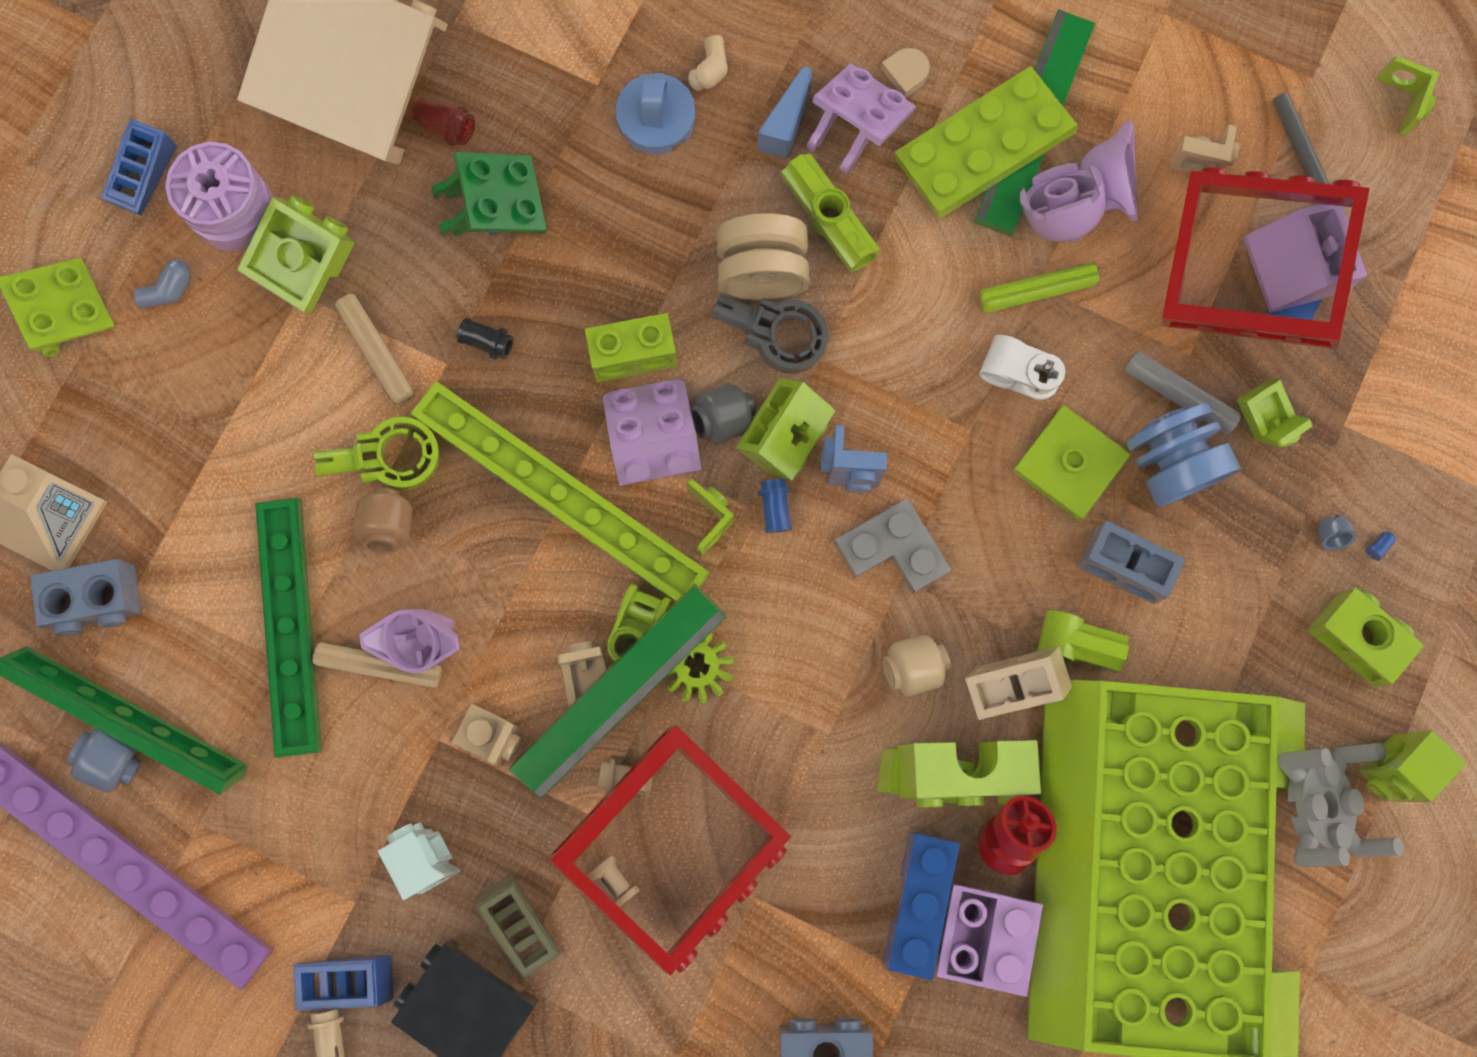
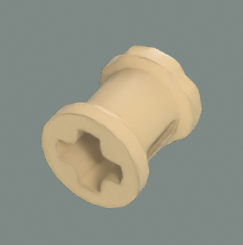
[587,855,640,907]

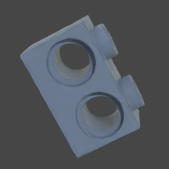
[1076,520,1186,604]
[30,559,141,636]

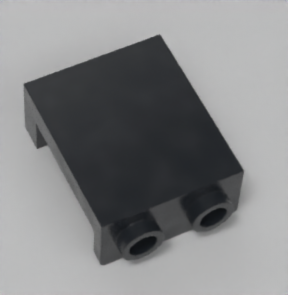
[391,939,539,1057]

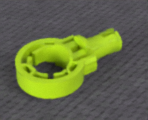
[314,416,440,491]

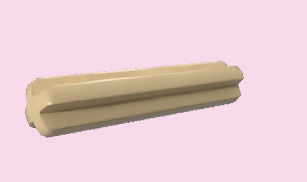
[335,294,413,404]
[313,643,442,688]

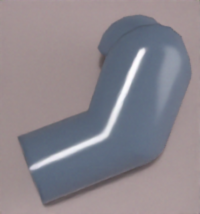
[134,259,191,309]

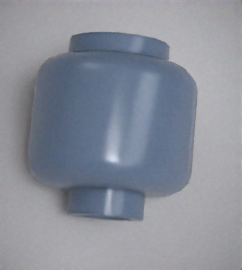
[66,729,142,793]

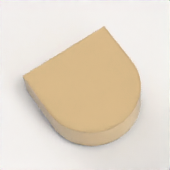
[880,48,930,98]

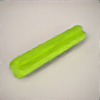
[979,262,1100,313]

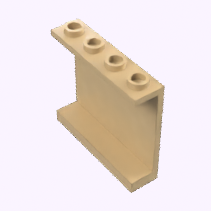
[237,0,448,165]

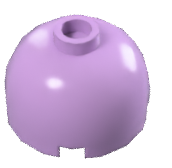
[1020,163,1106,242]

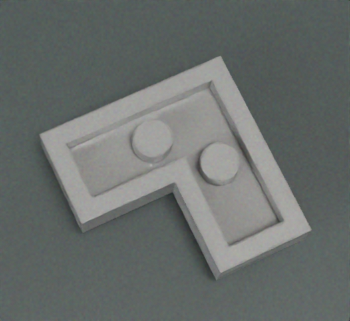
[834,498,952,594]

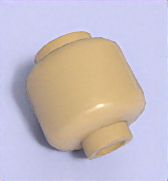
[882,635,951,697]

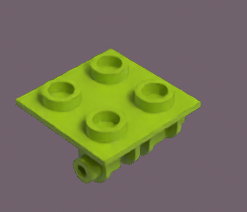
[0,257,115,357]

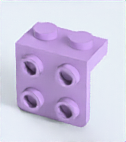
[603,379,702,486]

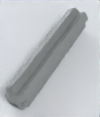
[1125,351,1241,434]

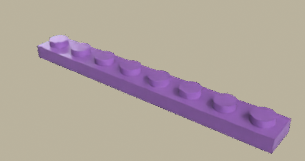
[0,743,274,989]

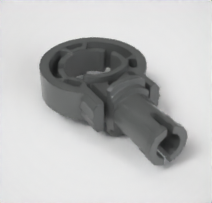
[710,293,828,374]

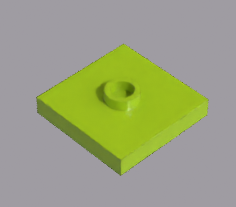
[1012,404,1132,522]

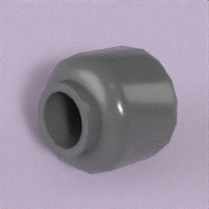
[690,383,756,444]

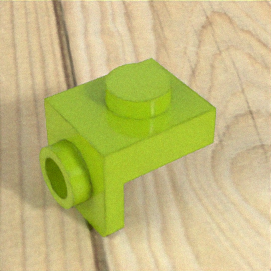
[1237,378,1313,448]

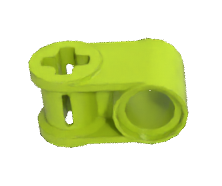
[607,584,672,662]

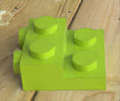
[237,195,356,313]

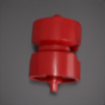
[978,796,1057,875]

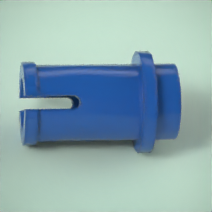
[757,479,792,533]

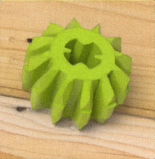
[666,632,734,704]

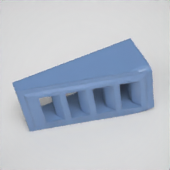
[758,66,812,159]

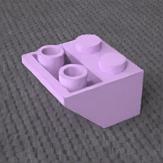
[1243,204,1368,313]
[935,884,1043,997]

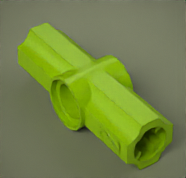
[781,153,880,273]

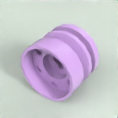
[165,142,274,251]

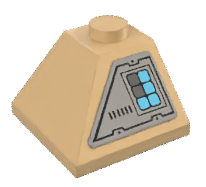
[0,454,107,571]

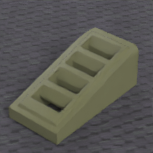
[475,874,561,980]

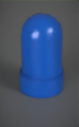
[1366,532,1396,561]

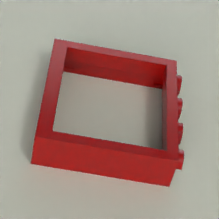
[1162,167,1370,349]
[546,725,792,976]

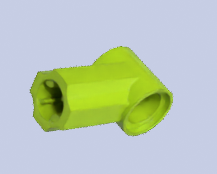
[1036,610,1129,673]

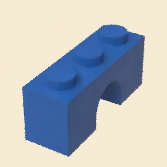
[882,832,960,981]

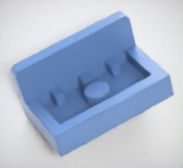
[821,425,887,493]

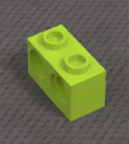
[585,313,677,383]

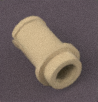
[597,759,653,797]
[307,1008,345,1057]

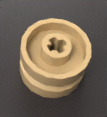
[717,213,810,302]

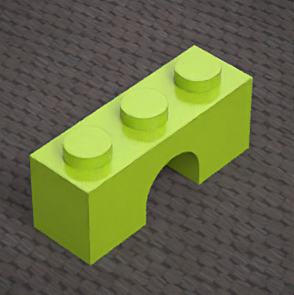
[897,740,1041,807]

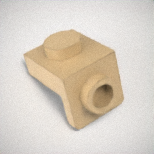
[557,641,607,707]

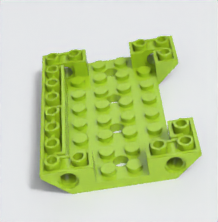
[1026,680,1305,1057]

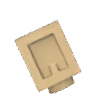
[1170,124,1240,173]
[452,704,521,766]

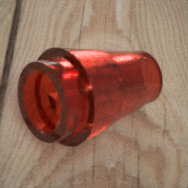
[412,97,475,146]

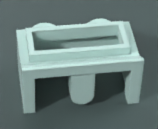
[378,822,461,901]

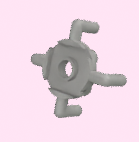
[1278,743,1404,867]

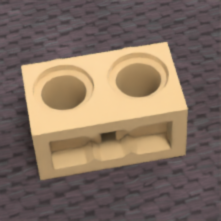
[965,646,1072,720]

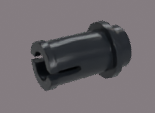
[457,317,514,360]

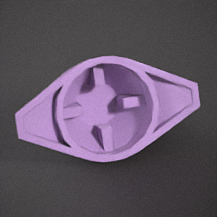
[1079,119,1138,221]
[359,609,459,673]

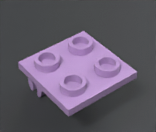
[806,63,916,174]

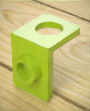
[1377,56,1440,136]
[687,478,734,557]

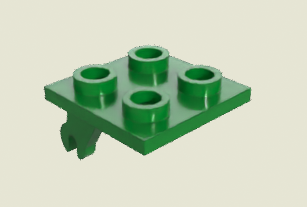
[432,152,547,236]

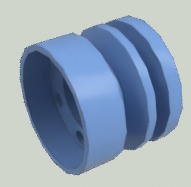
[1125,403,1241,508]

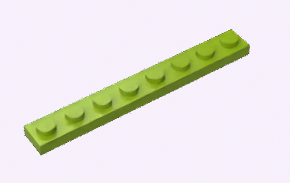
[410,381,710,602]

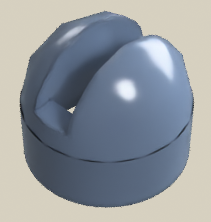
[1317,514,1357,551]

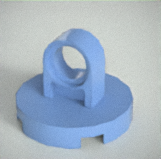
[616,73,695,154]

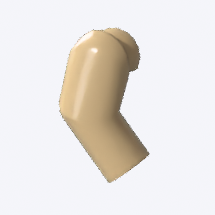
[688,35,728,91]

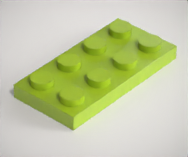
[895,66,1078,220]

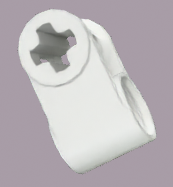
[979,335,1066,401]

